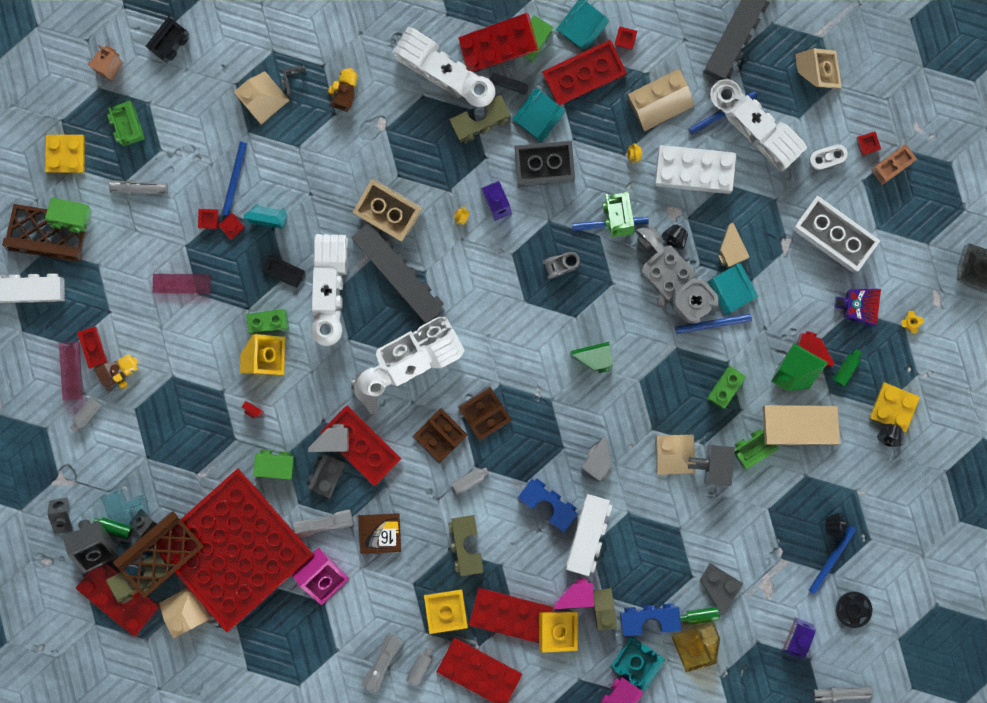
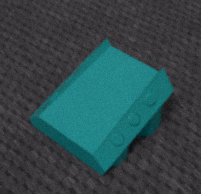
[556,0,609,52]
[512,88,566,143]
[243,203,288,229]
[707,262,759,316]
[610,636,665,691]

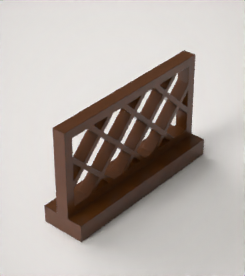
[2,204,88,262]
[113,511,204,599]

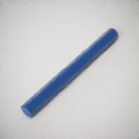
[688,91,757,135]
[222,141,247,217]
[572,216,649,231]
[675,314,752,334]
[809,526,856,594]

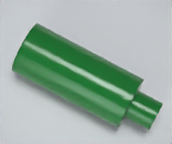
[833,349,862,387]
[93,517,132,540]
[680,607,719,625]

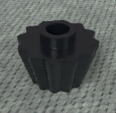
[661,224,688,250]
[877,423,903,447]
[826,512,847,539]

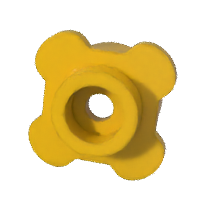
[627,143,642,164]
[453,206,469,225]
[901,311,924,334]

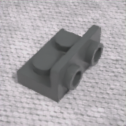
[307,454,346,499]

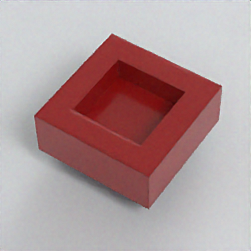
[614,26,638,50]
[856,131,881,156]
[198,209,219,229]
[218,213,245,240]
[242,401,264,419]

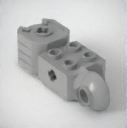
[635,226,718,324]

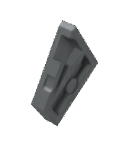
[700,563,743,615]

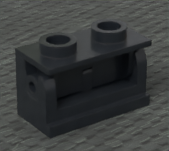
[146,16,189,64]

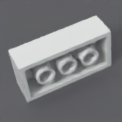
[655,145,736,194]
[792,196,880,274]
[565,494,612,576]

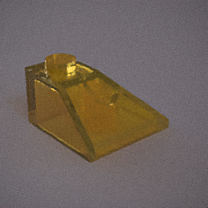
[671,621,720,672]

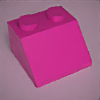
[292,548,350,605]
[554,578,594,609]
[600,676,643,703]

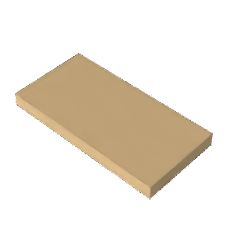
[762,405,840,445]

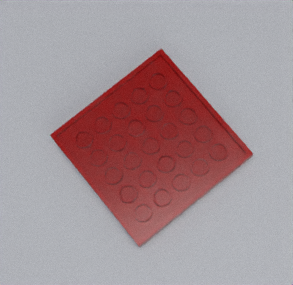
[153,468,314,633]

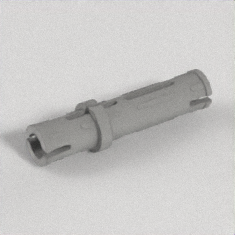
[109,179,168,195]
[813,686,873,703]

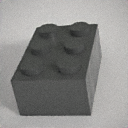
[514,141,575,187]

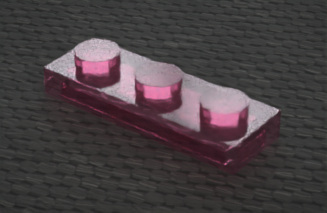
[152,274,211,294]
[59,342,83,401]

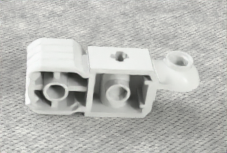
[392,27,495,107]
[710,79,807,172]
[311,234,348,346]
[357,317,464,396]

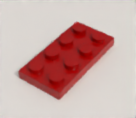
[458,13,538,73]
[542,39,627,106]
[320,405,402,486]
[75,563,160,637]
[469,587,553,643]
[436,637,523,703]

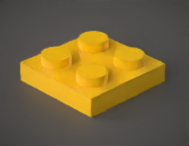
[45,135,85,173]
[869,382,920,433]
[424,589,468,634]
[539,611,578,653]

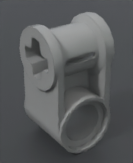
[542,252,580,279]

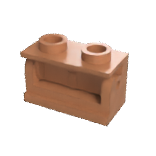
[87,45,123,82]
[871,144,917,185]

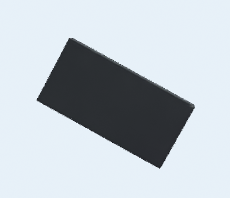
[490,72,528,95]
[262,255,305,288]

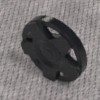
[836,591,873,628]

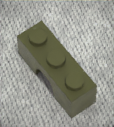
[449,95,511,143]
[448,515,484,576]
[106,552,166,603]

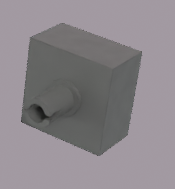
[688,445,735,486]
[63,519,119,573]

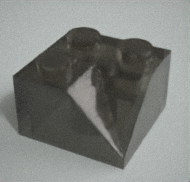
[957,243,987,294]

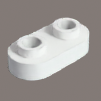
[809,144,848,170]

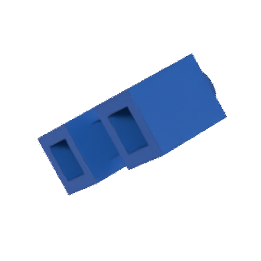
[518,478,578,532]
[620,603,682,637]

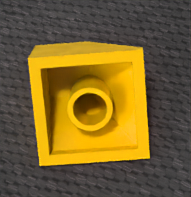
[240,334,286,375]

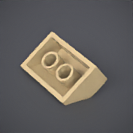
[627,69,695,132]
[352,179,424,242]

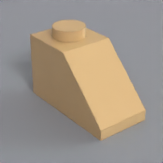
[718,223,749,269]

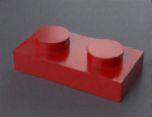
[77,326,108,369]

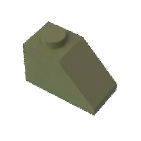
[593,588,617,631]

